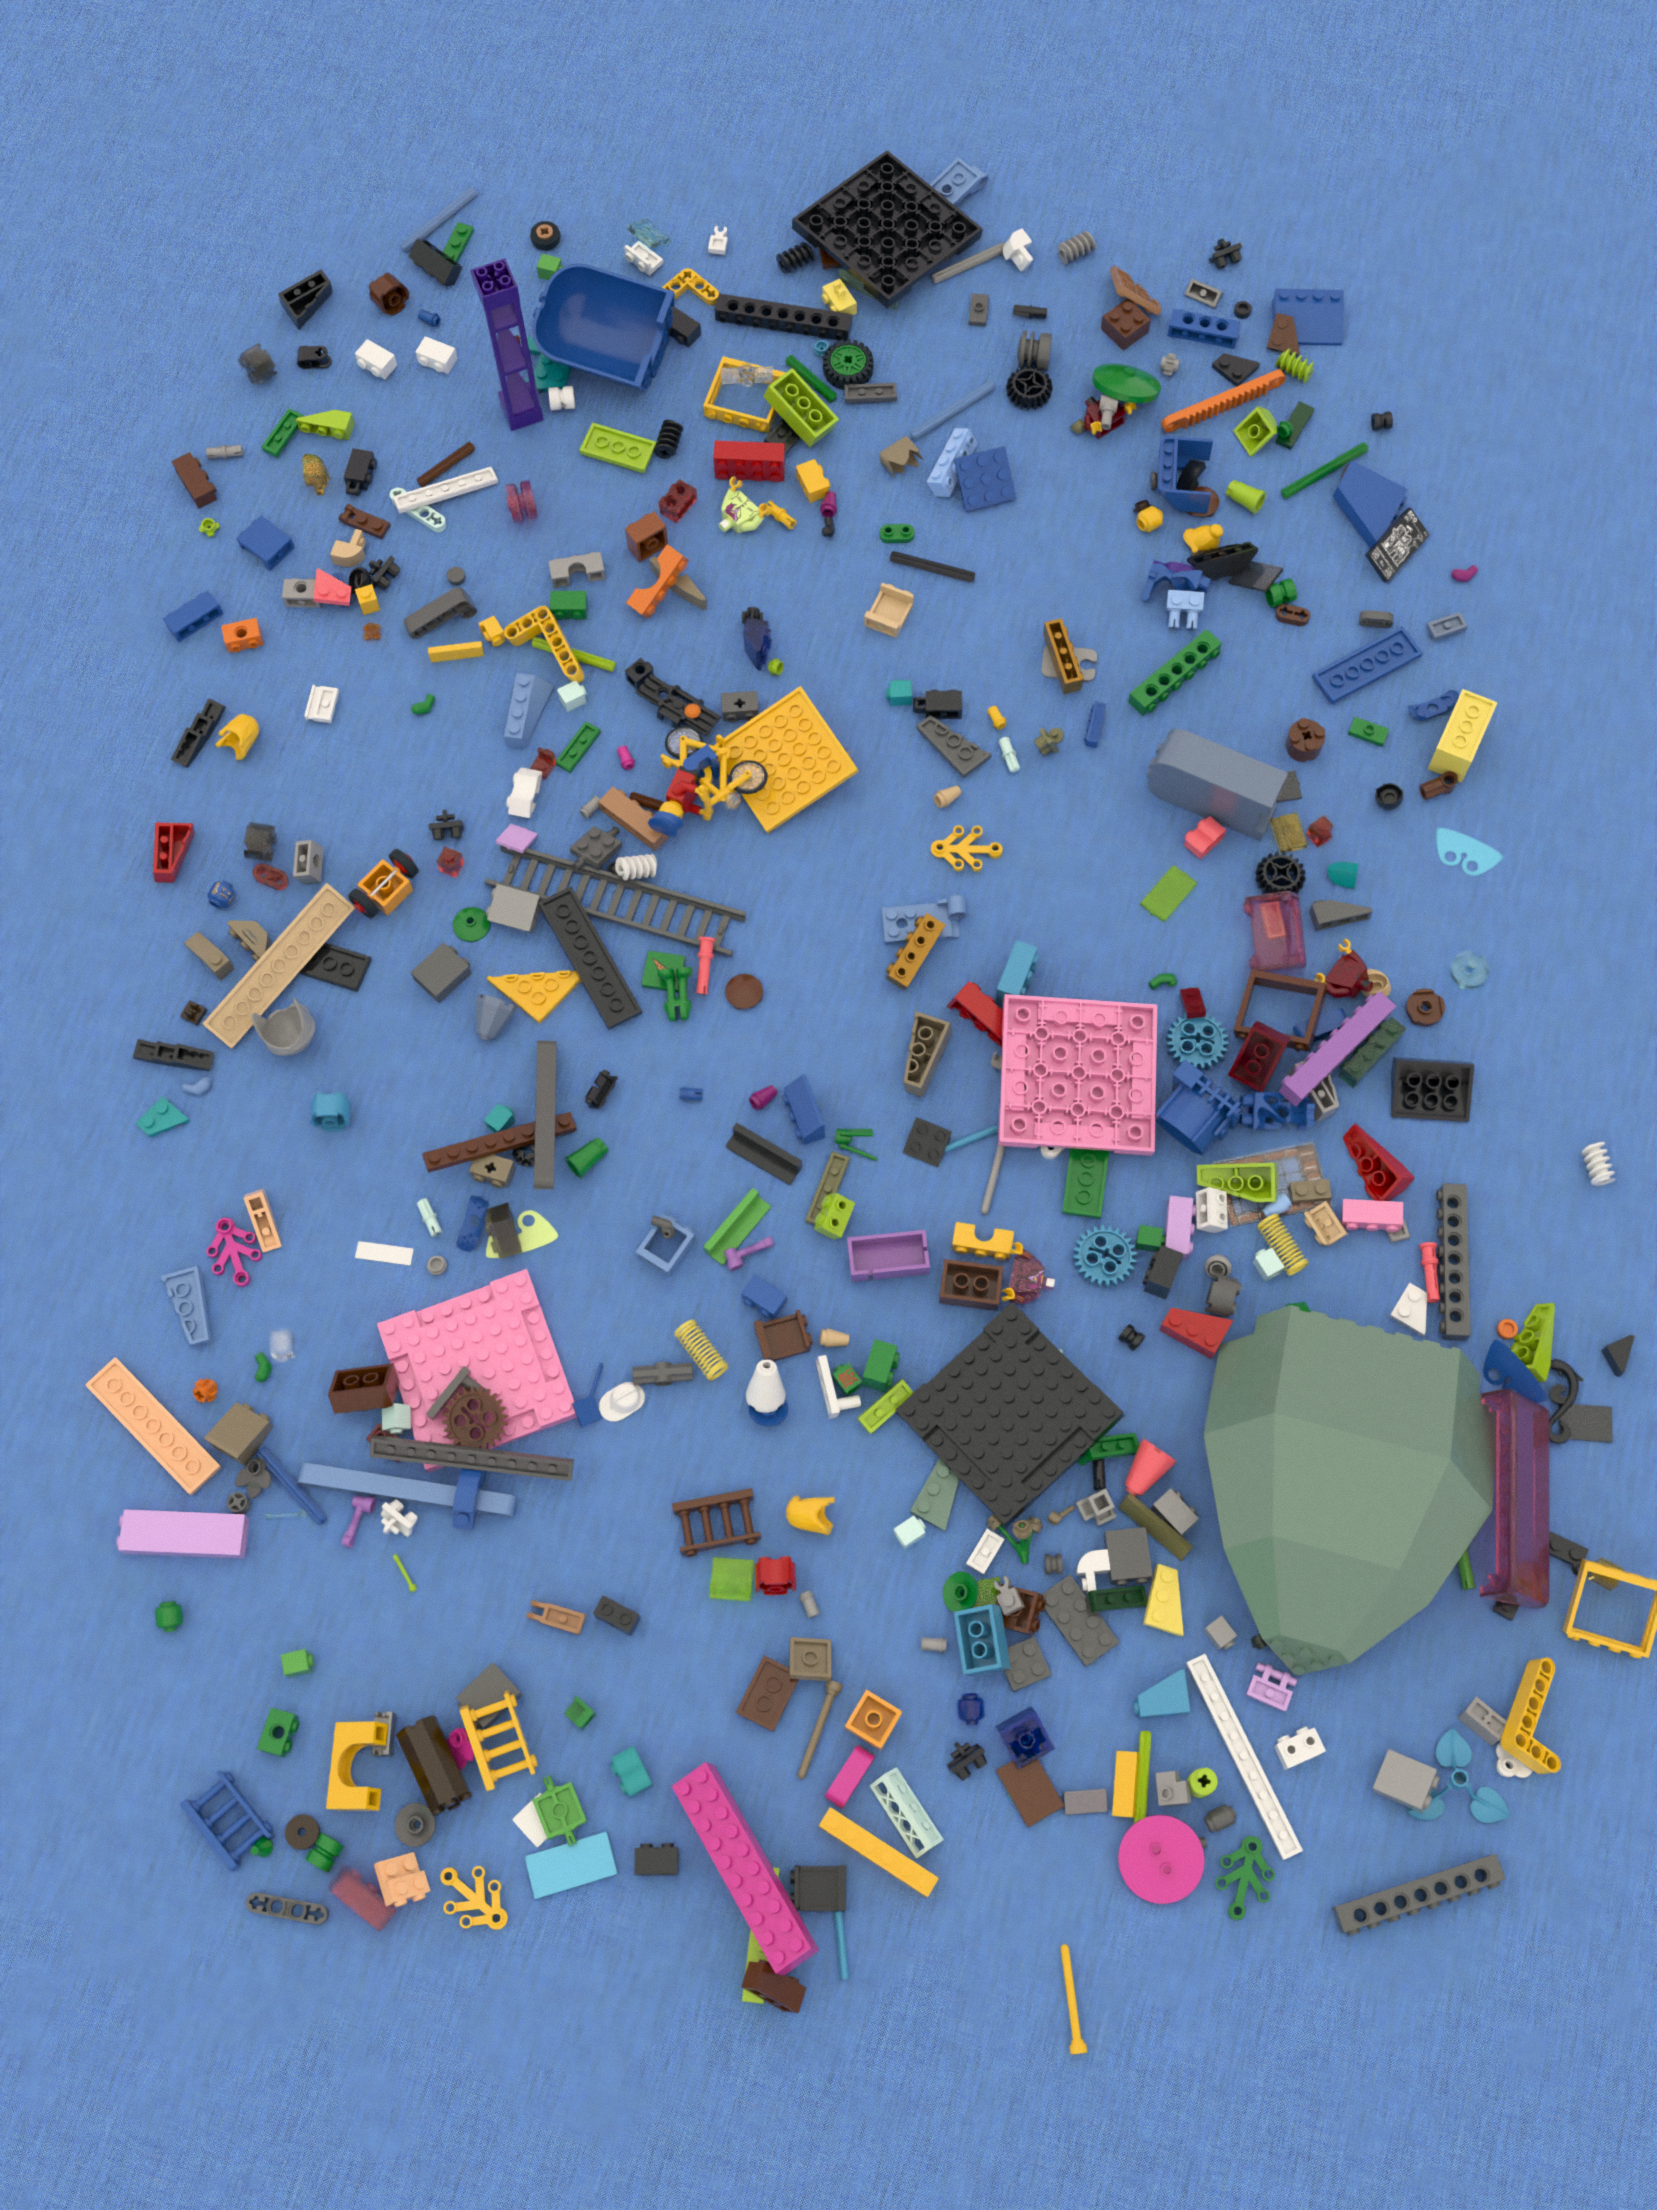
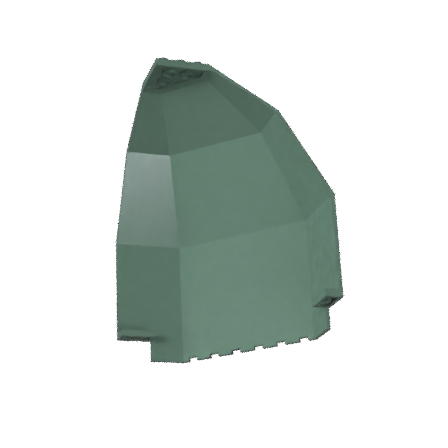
[1203,1305,1499,1676]

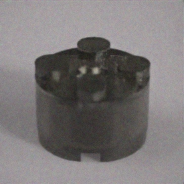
[238,343,277,385]
[244,822,277,862]

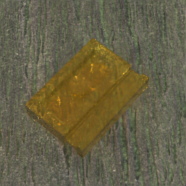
[1270,813,1307,853]

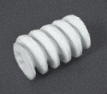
[615,854,657,880]
[1582,1142,1616,1186]

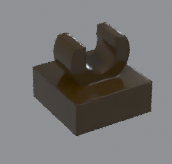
[180,1000,207,1026]

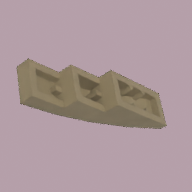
[649,556,707,610]

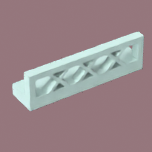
[870,1767,944,1859]

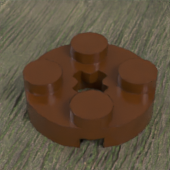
[1405,989,1445,1026]

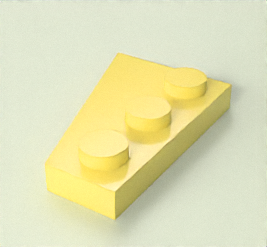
[1143,1564,1184,1637]

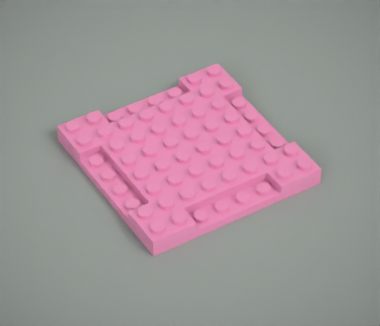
[998,994,1157,1156]
[377,1269,577,1473]

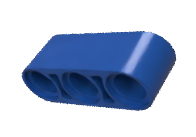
[1293,1008,1347,1042]

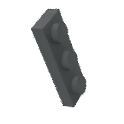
[845,383,897,403]

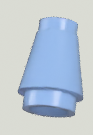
[1262,1193,1292,1218]

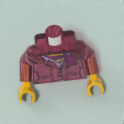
[1002,1242,1055,1305]

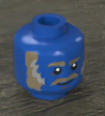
[207,880,236,909]

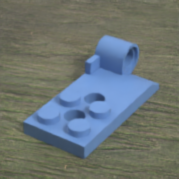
[930,157,989,206]
[881,895,967,945]

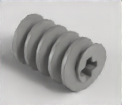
[1058,231,1096,265]

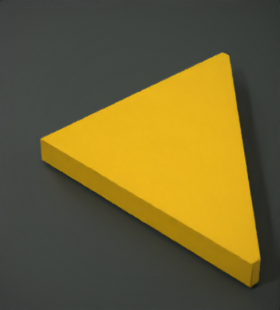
[486,970,581,1024]

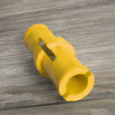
[765,500,797,530]

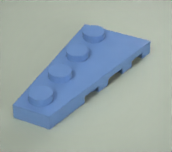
[161,1266,212,1347]

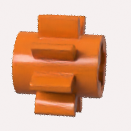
[192,1378,218,1403]

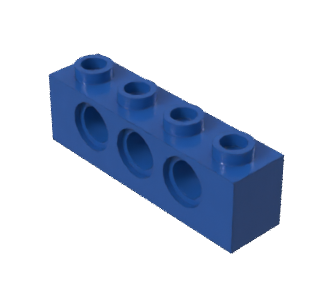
[1167,309,1240,349]

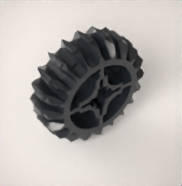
[1006,365,1053,411]
[1255,851,1306,901]

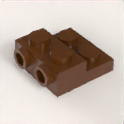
[995,1584,1046,1636]

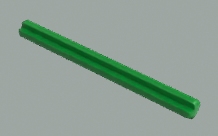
[1281,442,1368,499]

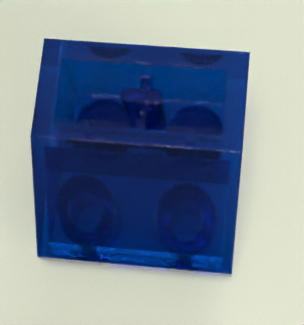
[743,617,772,671]

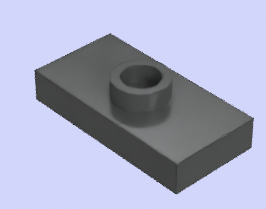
[969,293,989,327]

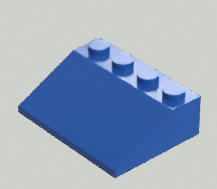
[1272,289,1344,345]

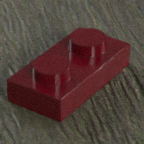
[1180,987,1206,1019]

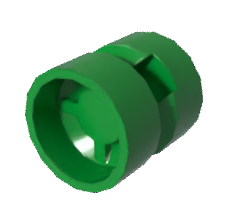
[1264,578,1297,608]
[305,1832,345,1873]

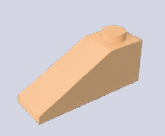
[244,1188,282,1252]

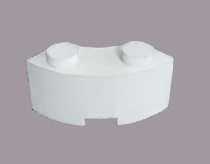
[506,767,542,818]

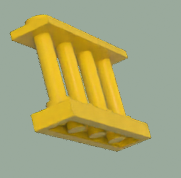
[460,1690,538,1791]

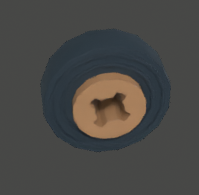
[530,221,560,250]

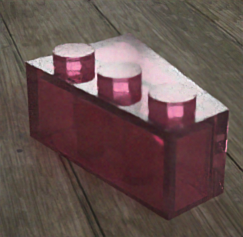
[328,1865,397,1932]

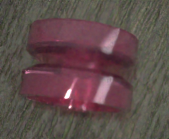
[505,480,538,523]

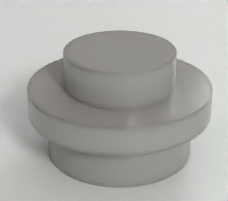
[427,1256,447,1275]

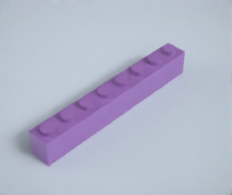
[1279,991,1396,1107]

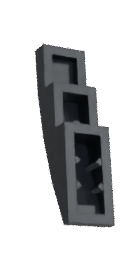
[171,698,226,768]
[133,1039,214,1071]

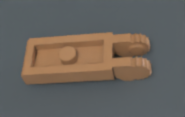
[526,1600,586,1635]

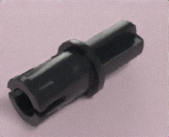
[1013,305,1047,319]

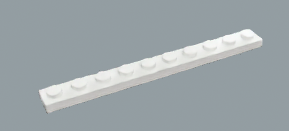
[1186,1654,1303,1860]

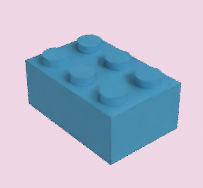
[995,940,1039,1006]
[954,1604,1011,1676]

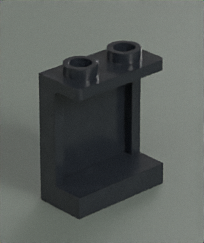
[790,1865,846,1911]

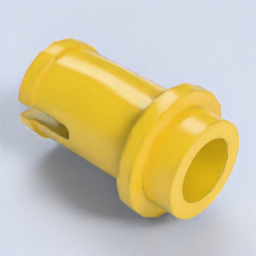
[987,706,1007,730]

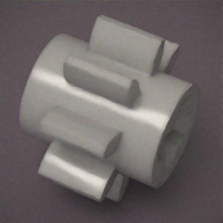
[1160,353,1180,376]

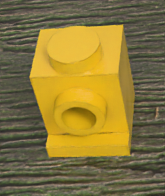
[478,616,506,647]

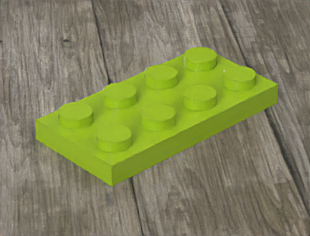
[579,422,656,473]

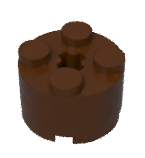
[369,273,409,315]
[1285,718,1325,762]

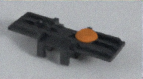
[636,674,721,736]

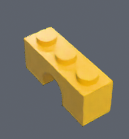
[952,1222,1014,1261]

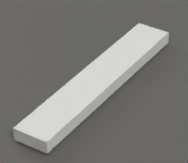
[393,467,498,514]

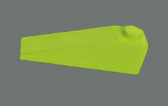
[1197,1163,1279,1202]
[1510,1303,1555,1382]

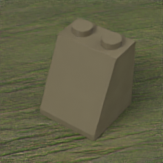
[204,1402,274,1467]

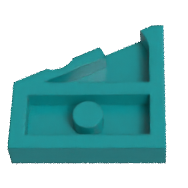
[135,1096,190,1138]

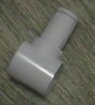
[1099,395,1118,430]

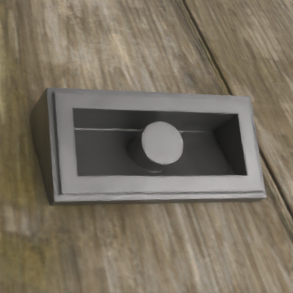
[1184,279,1224,308]
[1063,1789,1107,1815]

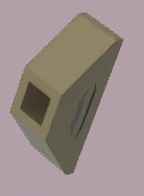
[227,920,272,962]

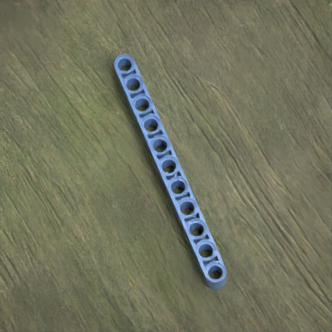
[297,1463,517,1518]

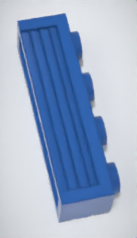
[1084,701,1106,748]

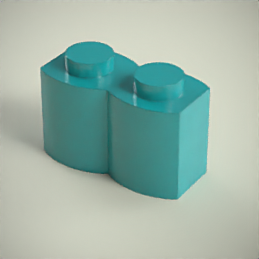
[610,1746,654,1798]

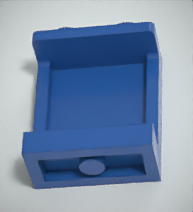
[237,515,295,571]

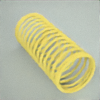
[1257,1214,1309,1276]
[674,1319,729,1381]

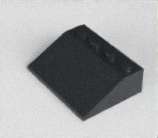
[1391,1057,1475,1122]

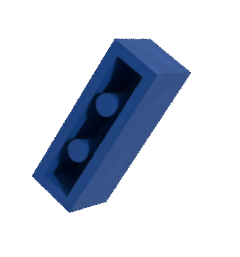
[163,590,223,642]

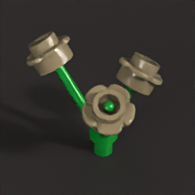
[987,1514,1044,1564]

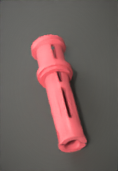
[696,937,716,995]
[1419,1242,1440,1303]

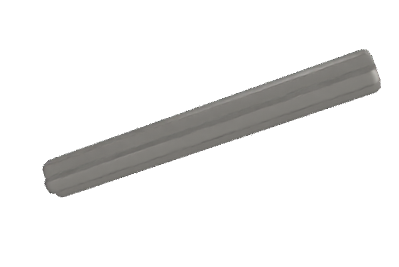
[931,242,1005,284]

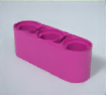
[825,1745,875,1809]

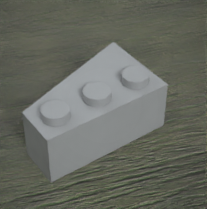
[1288,1060,1339,1122]

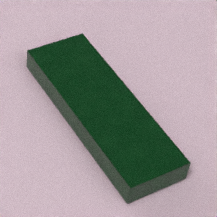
[1276,401,1315,450]
[1087,1585,1147,1613]

